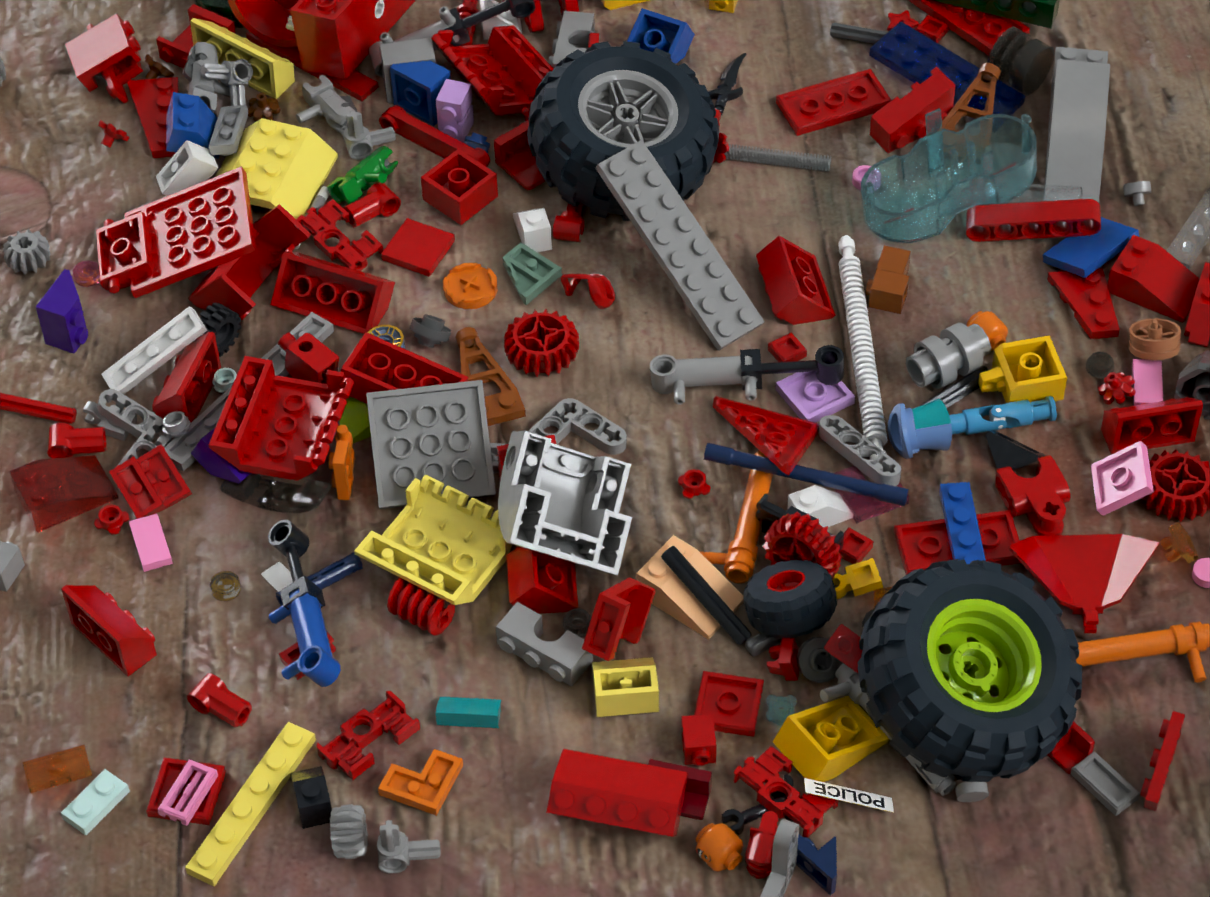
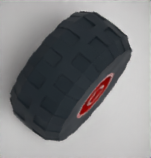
[743,559,837,639]

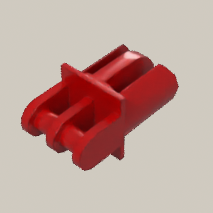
[745,811,778,879]

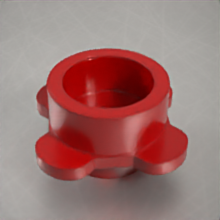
[678,469,711,499]
[94,505,129,535]

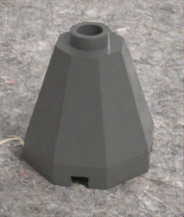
[1174,350,1210,420]

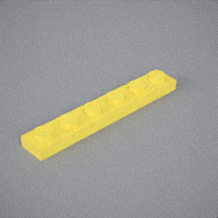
[185,722,316,886]

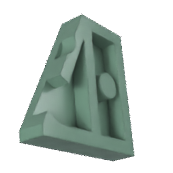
[502,242,562,305]

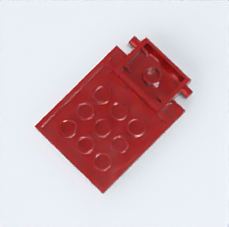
[96,166,256,298]

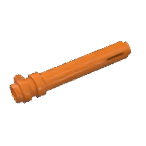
[700,450,773,584]
[1076,621,1210,683]

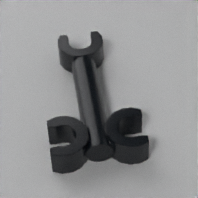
[722,774,793,835]

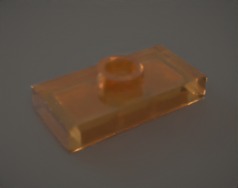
[22,745,93,793]

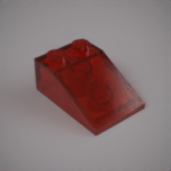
[9,455,119,533]

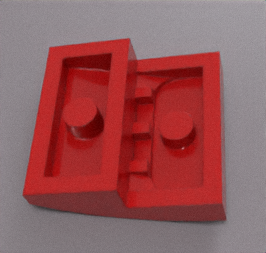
[109,444,192,519]

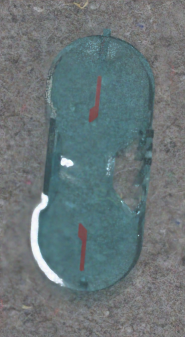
[861,108,1037,243]

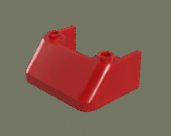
[188,204,311,320]

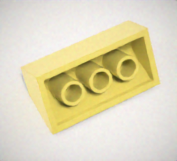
[190,18,295,99]

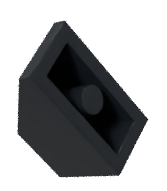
[291,766,332,829]

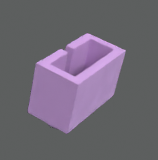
[436,79,474,143]

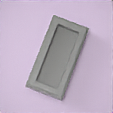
[1071,751,1140,816]

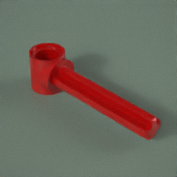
[553,203,584,243]
[0,393,77,424]

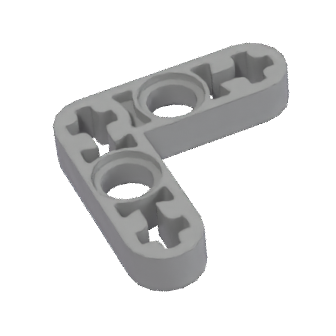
[97,389,172,465]
[529,398,627,455]
[760,819,799,897]

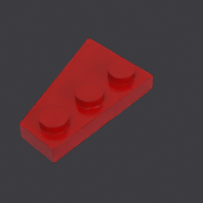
[1047,268,1120,339]
[1140,711,1185,811]

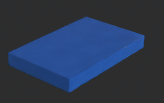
[1042,217,1139,278]

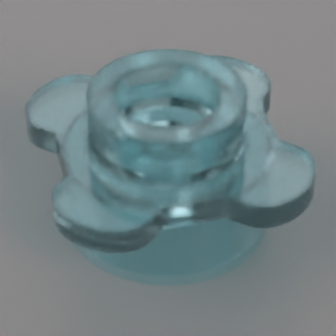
[766,695,797,725]

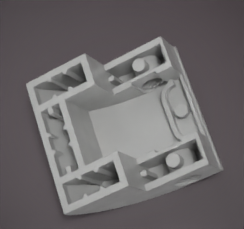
[498,430,632,575]

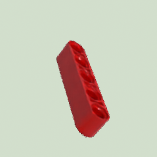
[966,199,1101,242]

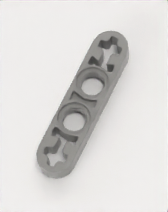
[818,415,901,486]

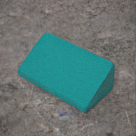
[435,697,501,728]

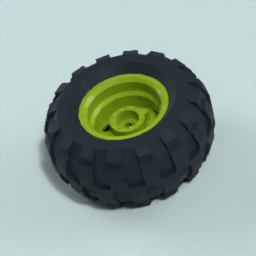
[858,559,1082,782]

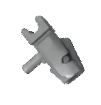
[183,42,230,113]
[296,75,358,135]

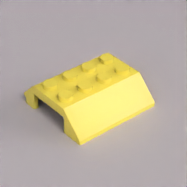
[215,118,338,220]
[354,475,512,605]

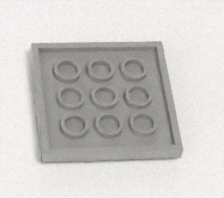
[366,380,496,509]

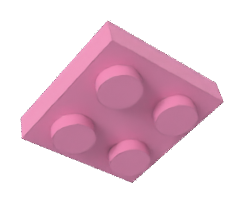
[1091,441,1154,516]

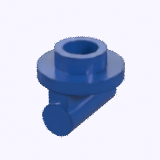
[464,132,491,153]

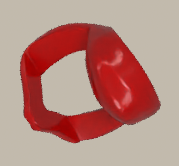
[560,274,615,309]

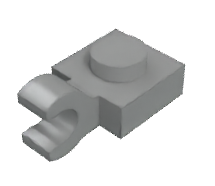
[83,401,138,441]

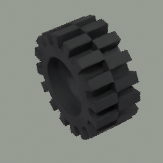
[200,303,241,357]

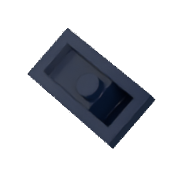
[796,834,837,896]

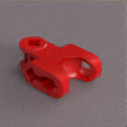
[995,455,1071,536]

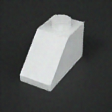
[156,140,218,196]
[513,208,552,252]
[787,485,853,527]

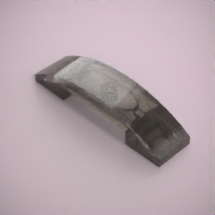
[220,473,331,513]

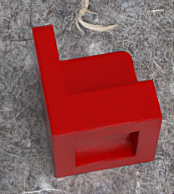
[1047,721,1095,774]

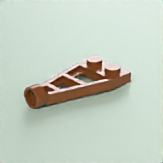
[931,63,1001,166]
[455,327,526,426]

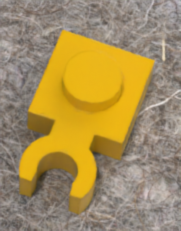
[833,558,883,599]

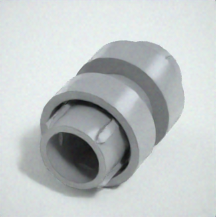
[906,322,991,389]

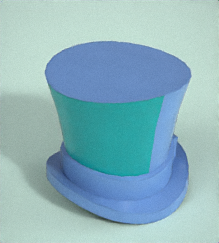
[888,399,952,459]

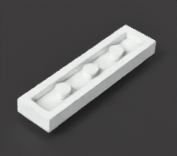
[102,306,208,394]

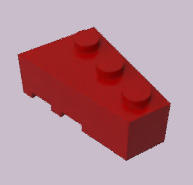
[870,66,956,153]

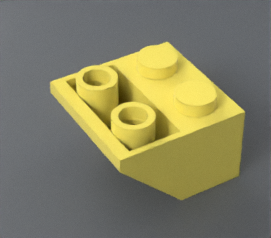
[591,657,659,717]

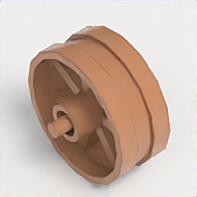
[1129,318,1181,360]

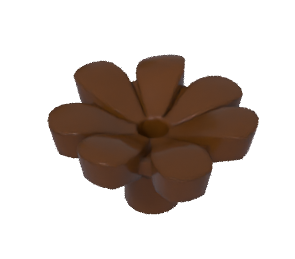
[145,54,174,79]
[248,93,281,121]

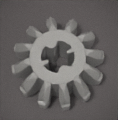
[3,229,51,275]
[330,804,368,859]

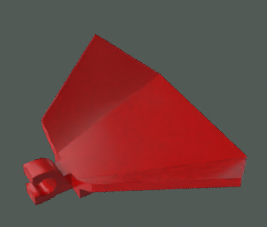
[1008,534,1160,634]

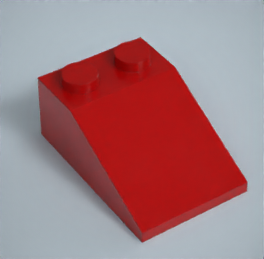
[1108,235,1200,323]

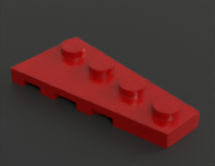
[127,77,179,158]

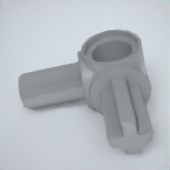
[200,59,253,106]
[343,110,396,160]
[377,820,441,873]

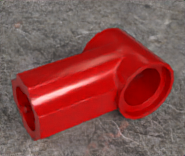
[343,183,401,228]
[47,423,107,461]
[187,673,252,728]

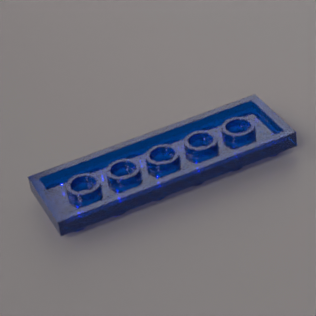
[869,21,1026,131]

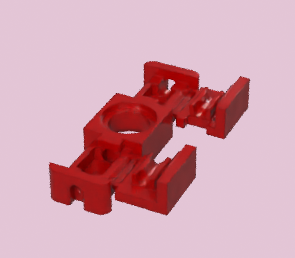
[297,199,383,271]
[316,691,420,780]
[733,746,838,838]

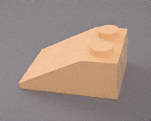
[636,535,744,640]

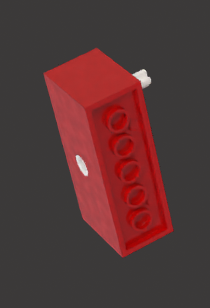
[286,0,416,80]

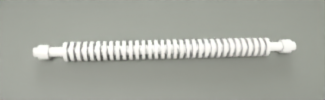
[838,235,888,465]

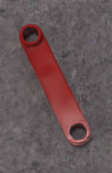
[379,105,491,167]

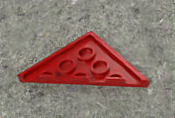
[712,396,819,475]

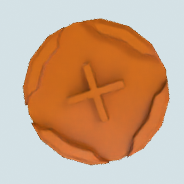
[443,263,498,309]

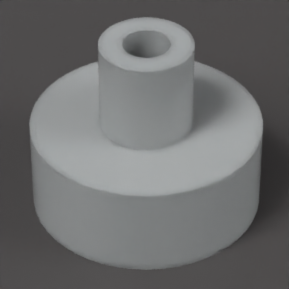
[1123,181,1152,206]

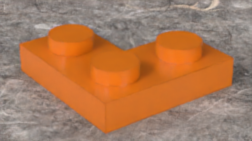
[378,749,463,816]

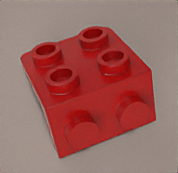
[494,120,545,190]

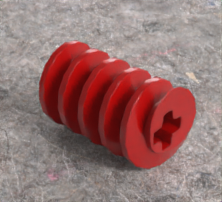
[387,578,455,636]

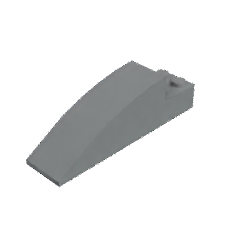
[1043,47,1110,203]

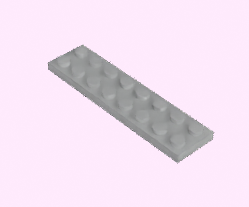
[595,140,765,351]

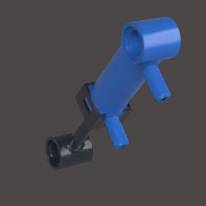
[268,520,341,687]

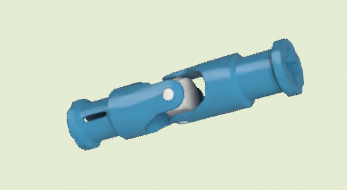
[949,396,1057,435]

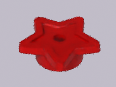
[887,10,919,36]

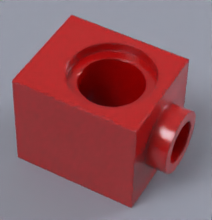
[681,714,717,766]

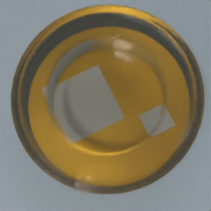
[210,571,241,601]

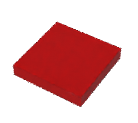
[381,218,455,277]
[694,671,764,737]
[146,757,226,826]

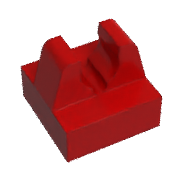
[767,638,799,681]

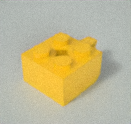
[978,335,1067,403]

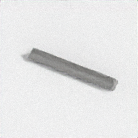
[725,143,831,171]

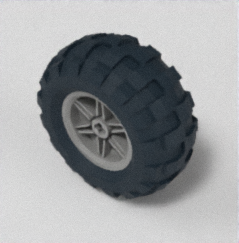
[527,41,719,221]

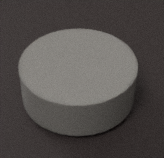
[955,781,989,802]

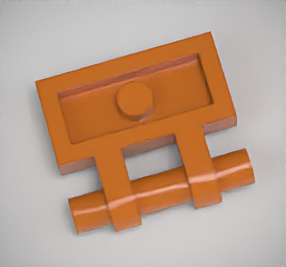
[329,425,355,500]

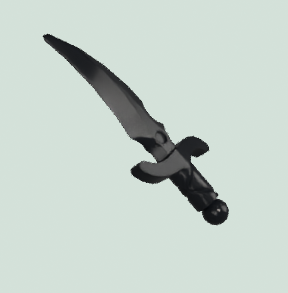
[708,53,747,115]

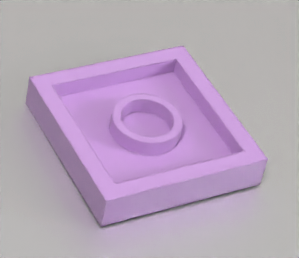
[775,372,855,423]

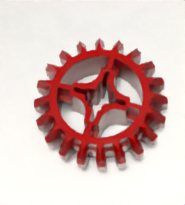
[504,309,579,377]
[1141,449,1210,523]
[763,512,843,580]

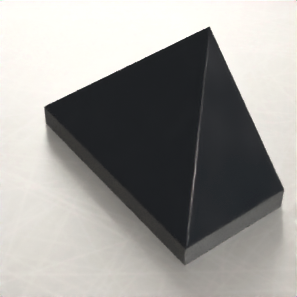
[986,431,1046,470]

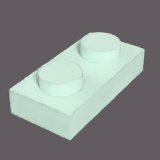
[61,769,130,835]

